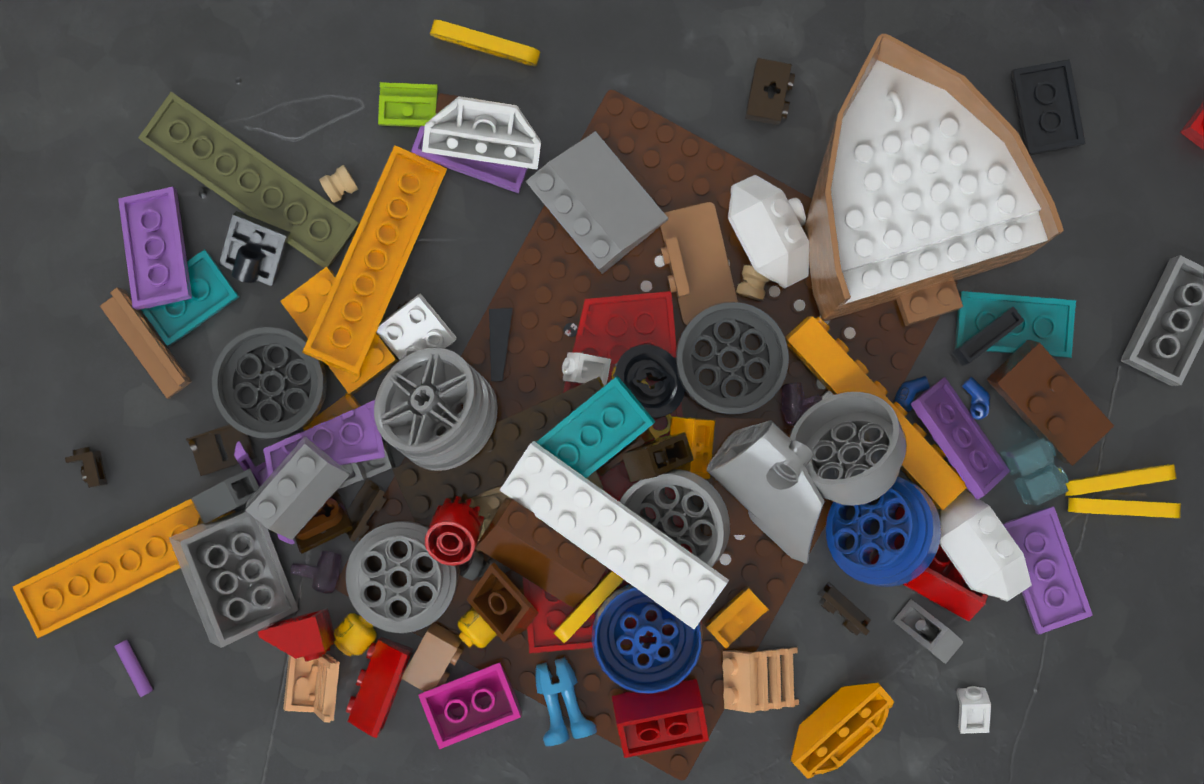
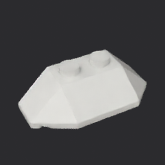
[422,96,541,170]
[728,175,809,289]
[940,490,1032,601]

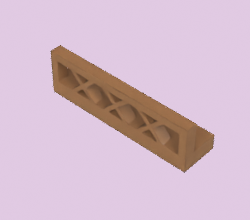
[100,288,192,399]

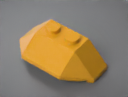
[791,683,894,779]

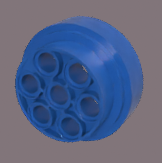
[826,477,941,587]

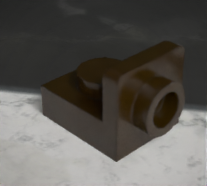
[65,447,108,488]

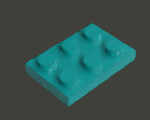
[141,249,240,347]

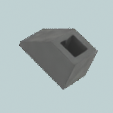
[191,469,259,524]

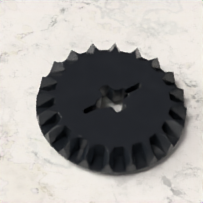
[613,344,685,419]

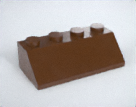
[476,497,607,608]

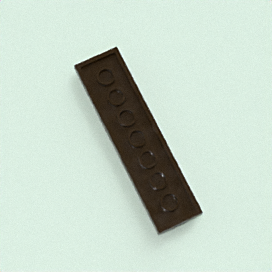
[392,377,604,522]

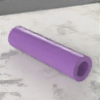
[114,640,153,697]

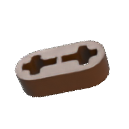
[295,498,343,540]

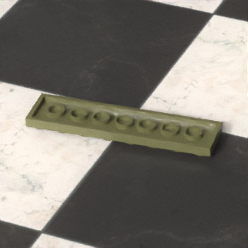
[138,92,360,268]

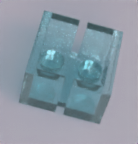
[1000,438,1069,506]

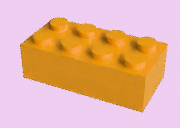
[280,267,399,395]

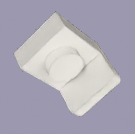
[562,352,611,386]
[957,686,991,734]

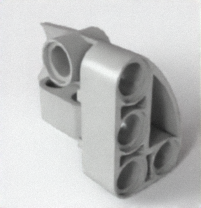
[706,421,825,564]

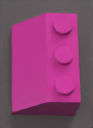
[418,662,522,749]

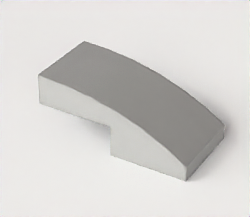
[338,440,396,489]

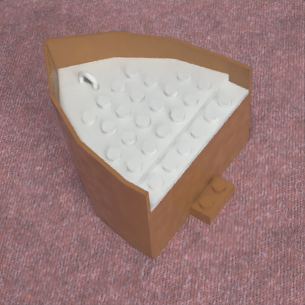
[804,34,1064,326]

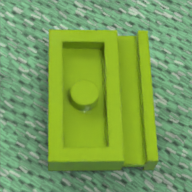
[378,82,438,127]

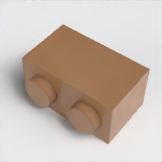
[401,622,463,692]

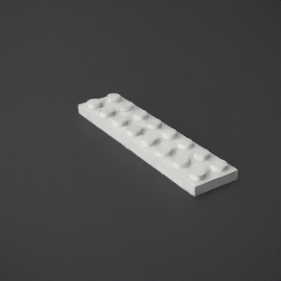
[500,441,729,629]

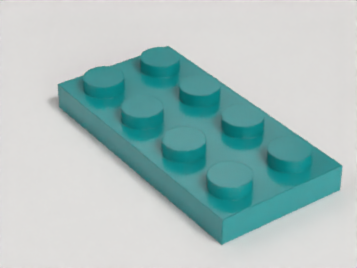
[955,291,1076,358]
[536,375,655,478]

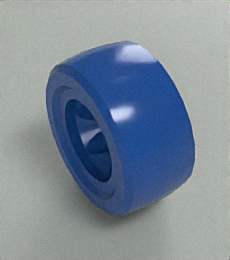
[592,584,703,694]

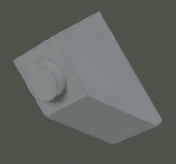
[893,599,963,664]

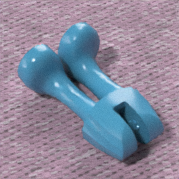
[536,657,597,746]

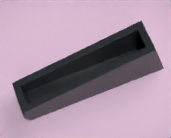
[952,306,1024,366]
[489,308,513,382]

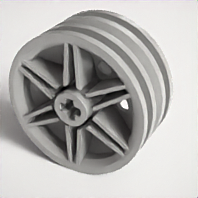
[374,348,498,471]

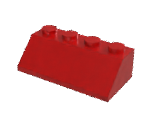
[870,507,988,621]

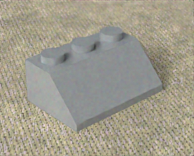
[245,437,350,540]

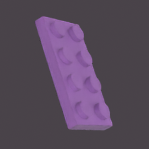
[118,187,192,310]
[911,377,1010,500]
[1002,506,1093,635]

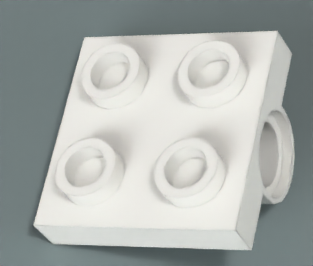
[376,293,457,360]

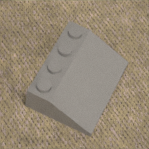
[526,131,669,274]
[169,509,298,648]

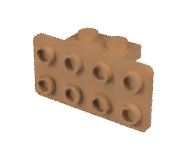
[660,202,738,325]

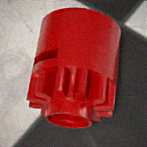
[425,496,485,566]

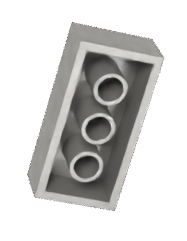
[1120,255,1204,386]

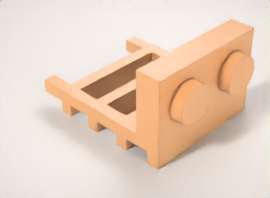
[722,647,799,713]
[283,654,340,723]

